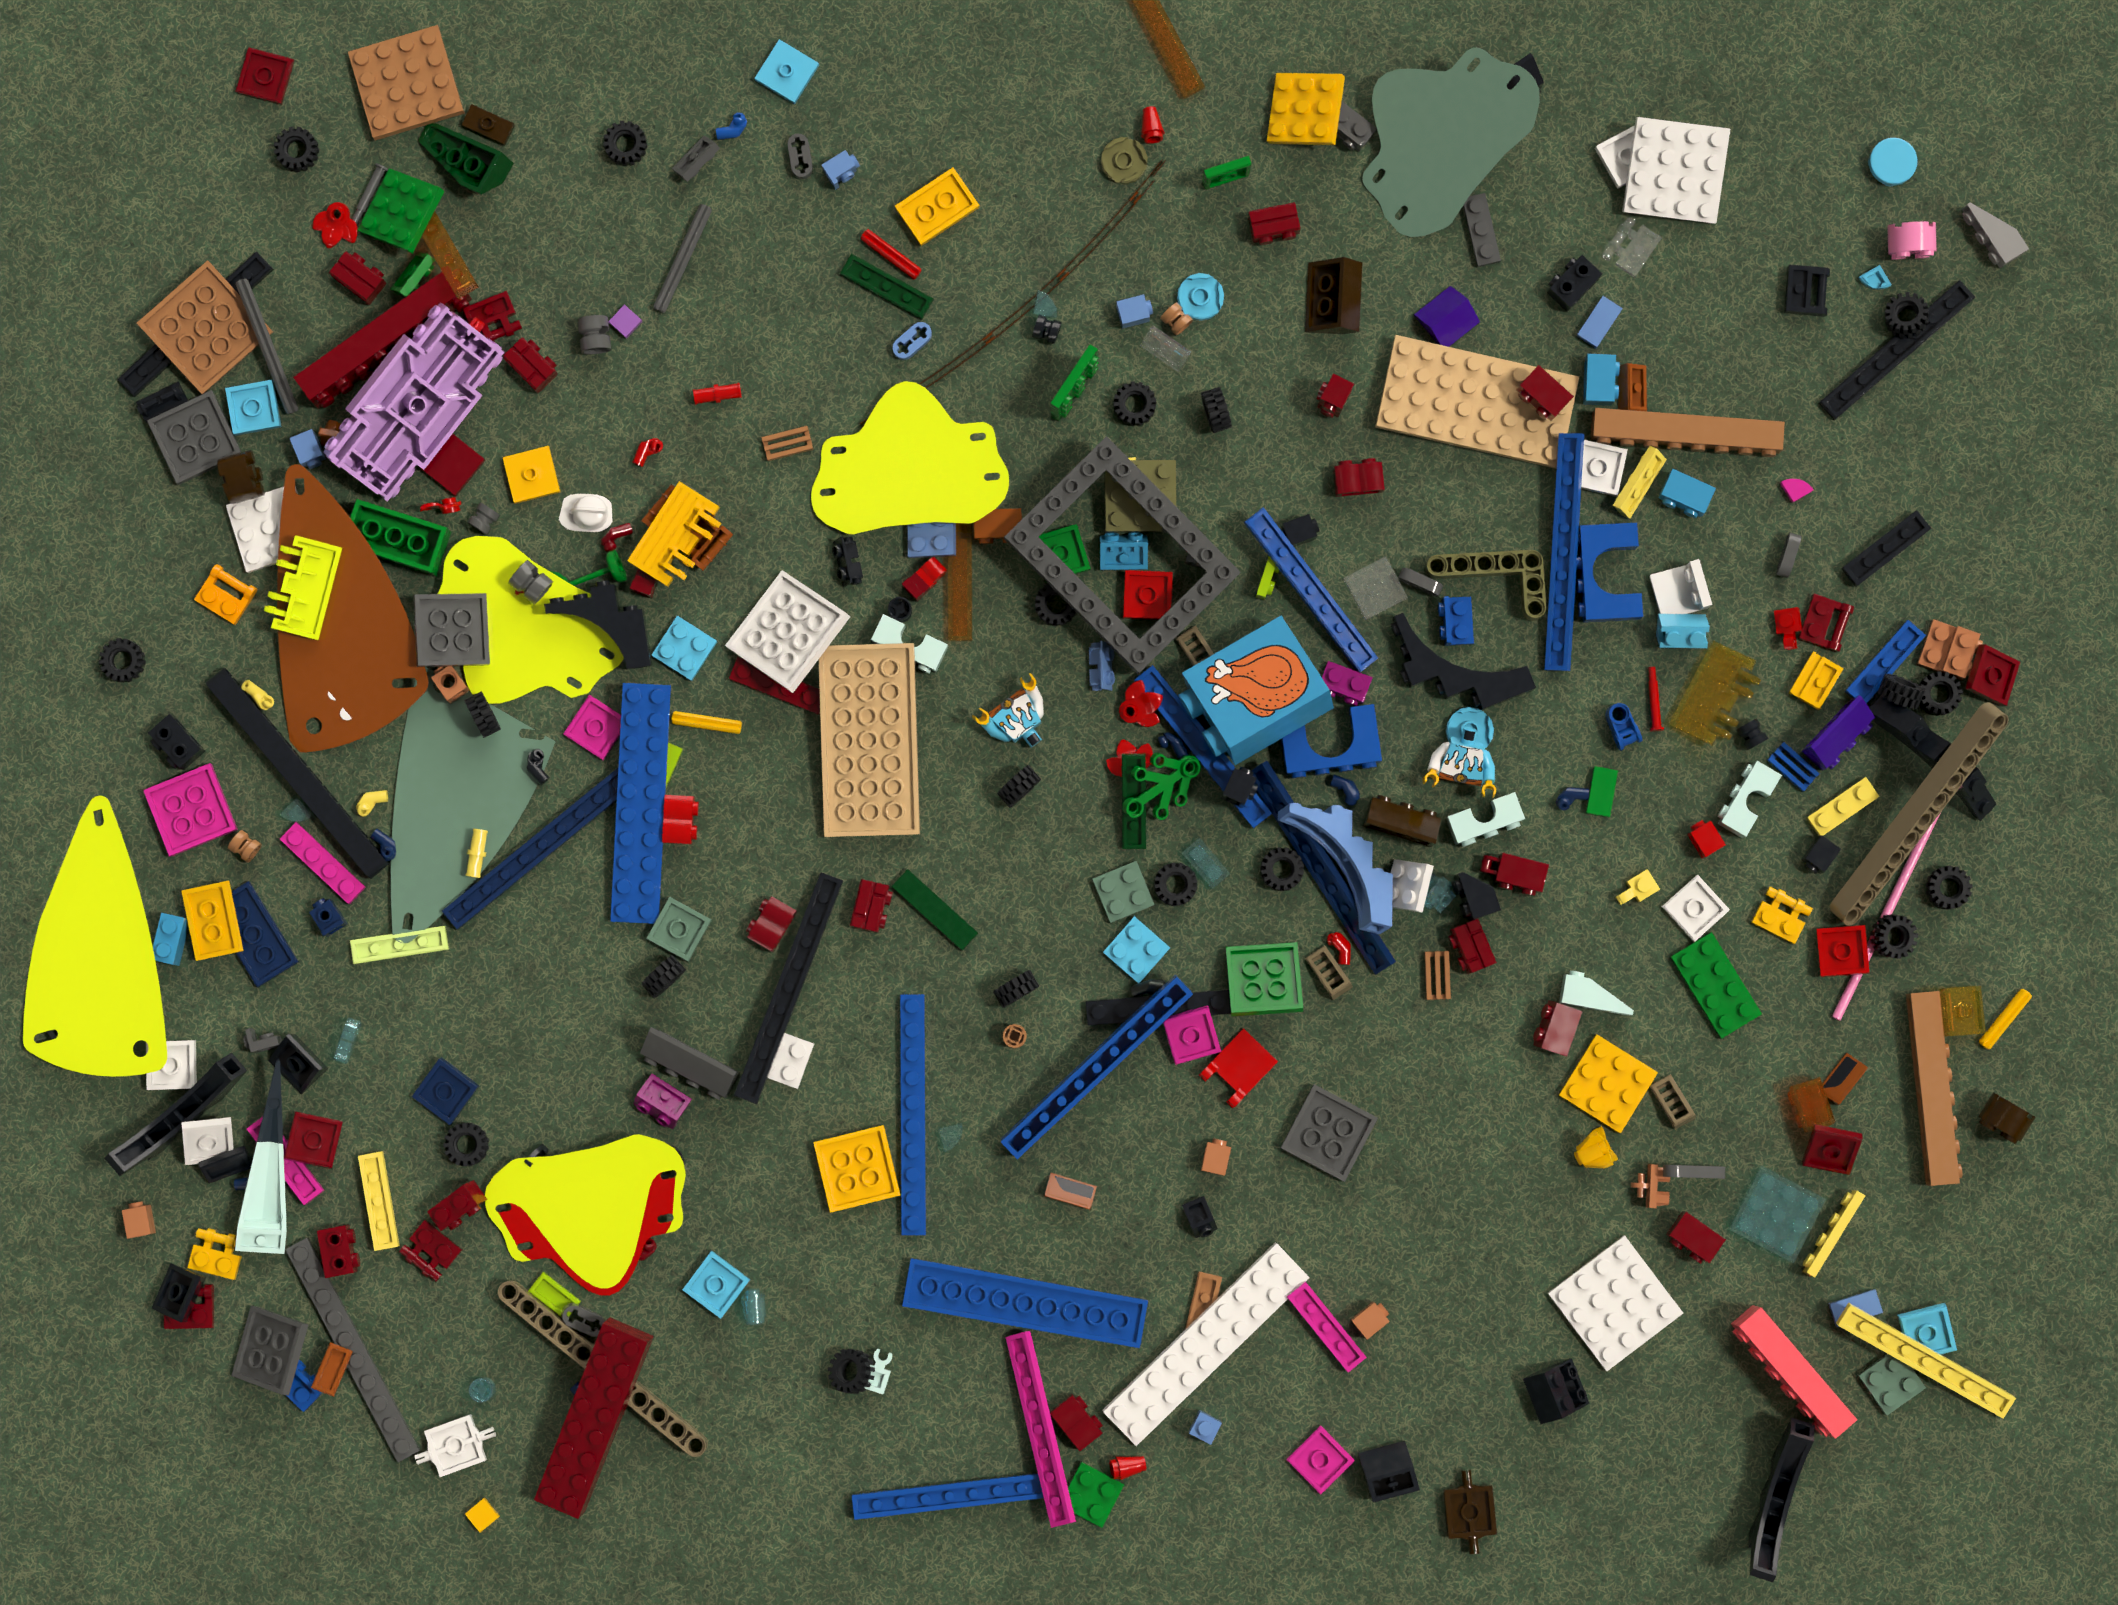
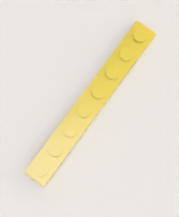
[1836,1303,2016,1419]

